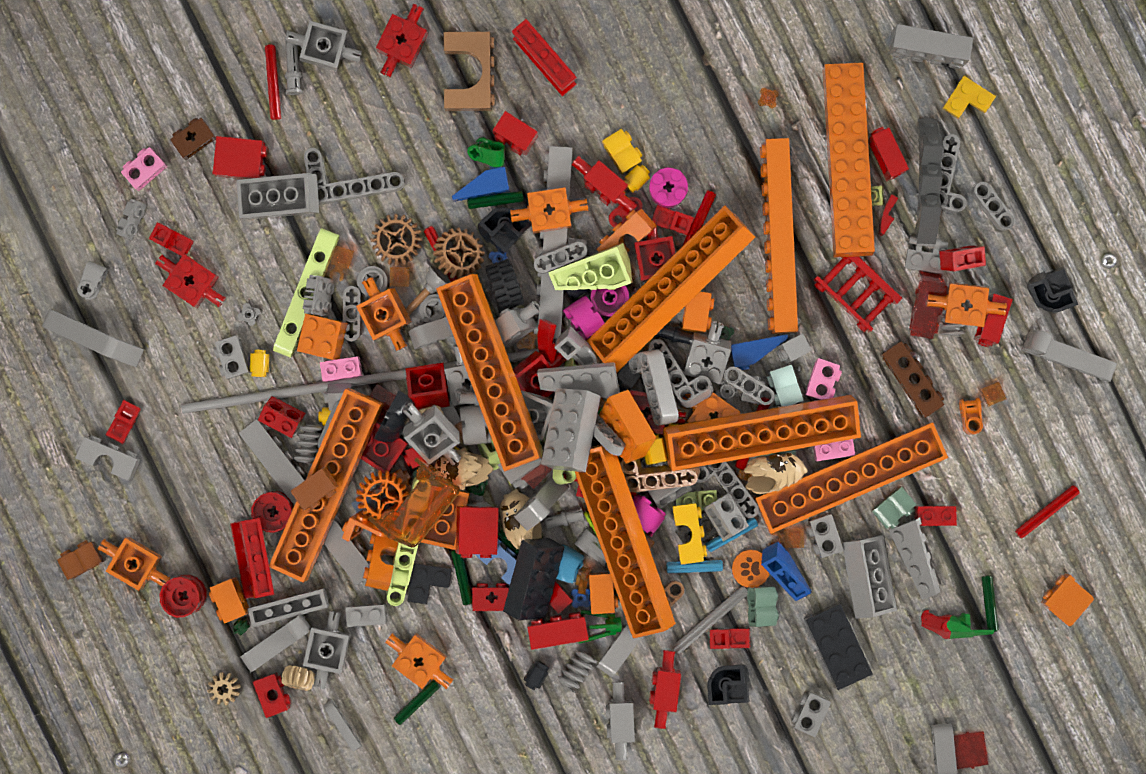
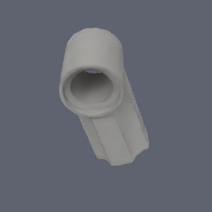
[574,529,607,566]

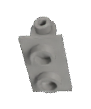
[116,199,147,240]

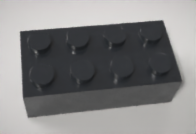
[503,538,565,621]
[803,602,873,690]

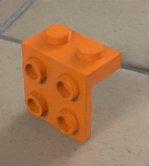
[342,510,396,542]
[1040,573,1094,626]

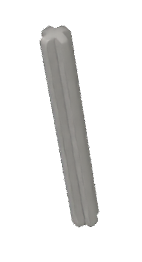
[672,586,747,654]

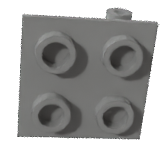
[302,275,334,318]

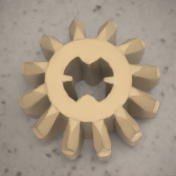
[281,665,315,691]
[207,672,241,705]

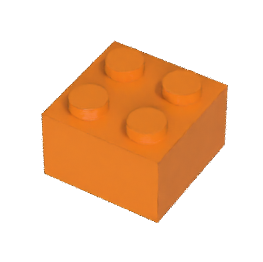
[681,292,714,334]
[297,314,348,360]
[589,572,618,614]
[209,577,249,624]

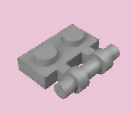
[904,236,948,275]

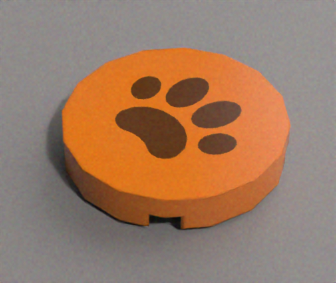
[731,549,769,587]

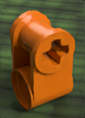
[959,397,983,435]

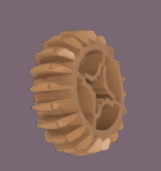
[370,214,423,266]
[433,227,485,279]

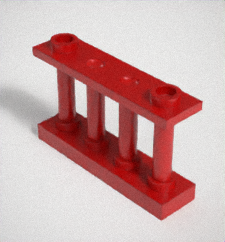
[511,19,577,97]
[814,256,903,333]
[230,518,274,599]

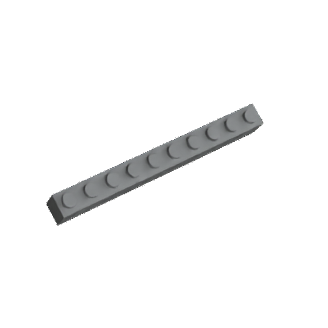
[534,146,572,340]
[239,419,369,586]

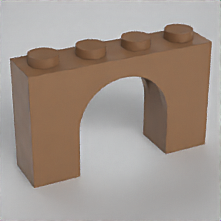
[444,32,495,111]

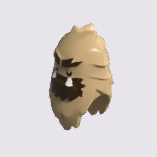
[434,448,494,490]
[744,453,808,494]
[499,489,542,549]

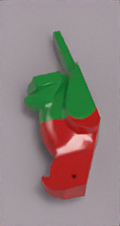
[921,610,994,639]

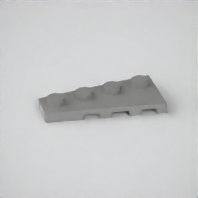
[537,362,620,398]
[889,518,940,599]

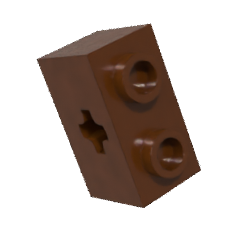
[170,118,216,160]

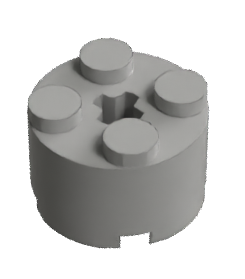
[460,406,491,445]

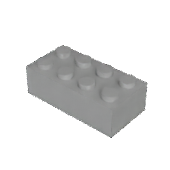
[888,24,973,69]
[236,173,319,220]
[541,388,601,472]

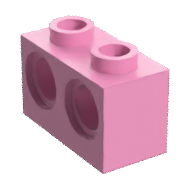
[121,147,168,191]
[320,356,363,382]
[804,358,842,400]
[813,439,855,461]

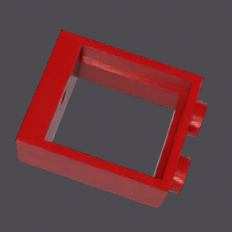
[868,127,909,182]
[974,293,1013,347]

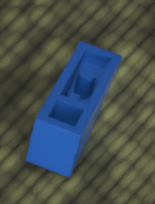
[452,166,510,202]
[731,335,788,370]
[761,542,811,601]

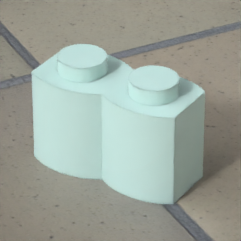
[767,365,803,407]

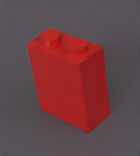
[212,136,267,179]
[456,506,498,558]

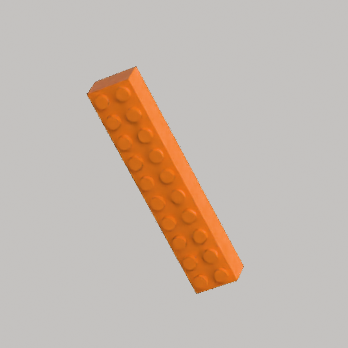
[822,63,875,257]
[760,138,798,334]
[587,205,755,373]
[436,274,543,472]
[269,388,384,583]
[663,395,861,471]
[754,422,948,534]
[575,444,676,639]

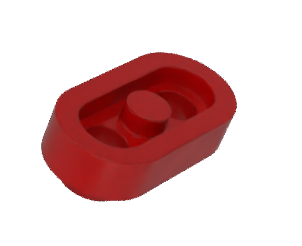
[609,197,643,228]

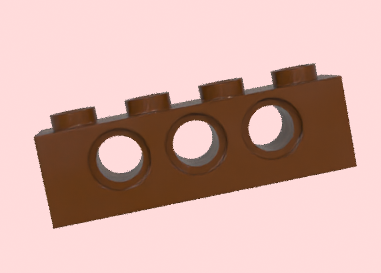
[880,341,944,418]

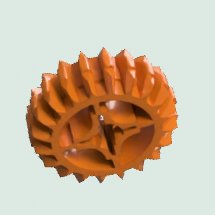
[356,470,409,522]

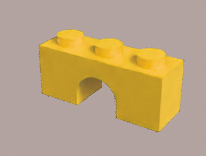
[672,503,707,564]

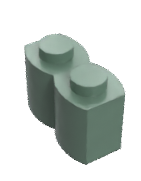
[871,486,916,529]
[747,586,779,627]

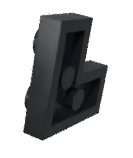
[408,563,452,604]

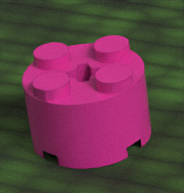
[649,168,688,208]
[590,286,629,318]
[562,296,604,341]
[632,494,666,537]

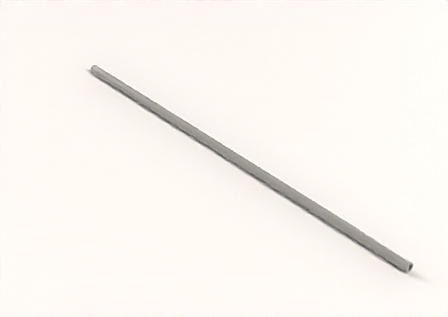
[181,341,589,414]

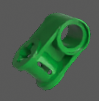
[467,137,505,167]

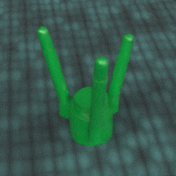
[578,610,622,644]

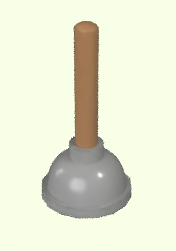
[406,265,450,315]

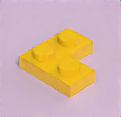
[942,76,996,119]

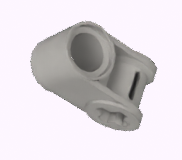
[77,261,108,300]

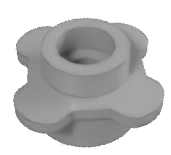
[238,303,260,326]
[716,380,738,403]

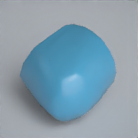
[556,545,585,583]

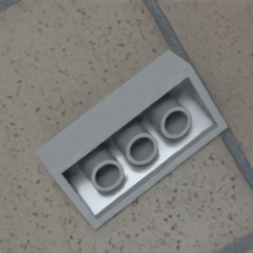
[842,535,897,619]

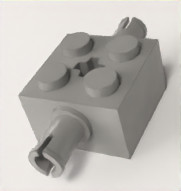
[285,21,362,71]
[494,301,541,349]
[683,321,731,390]
[444,344,474,406]
[402,402,461,465]
[303,611,351,689]
[606,681,635,760]

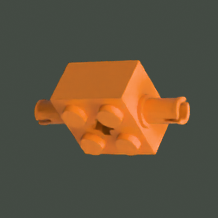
[510,187,588,234]
[356,277,412,351]
[927,282,1007,327]
[683,393,741,423]
[98,537,171,591]
[385,633,454,689]

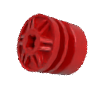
[251,491,294,533]
[159,574,207,618]

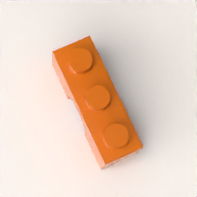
[596,209,657,253]
[363,530,400,591]

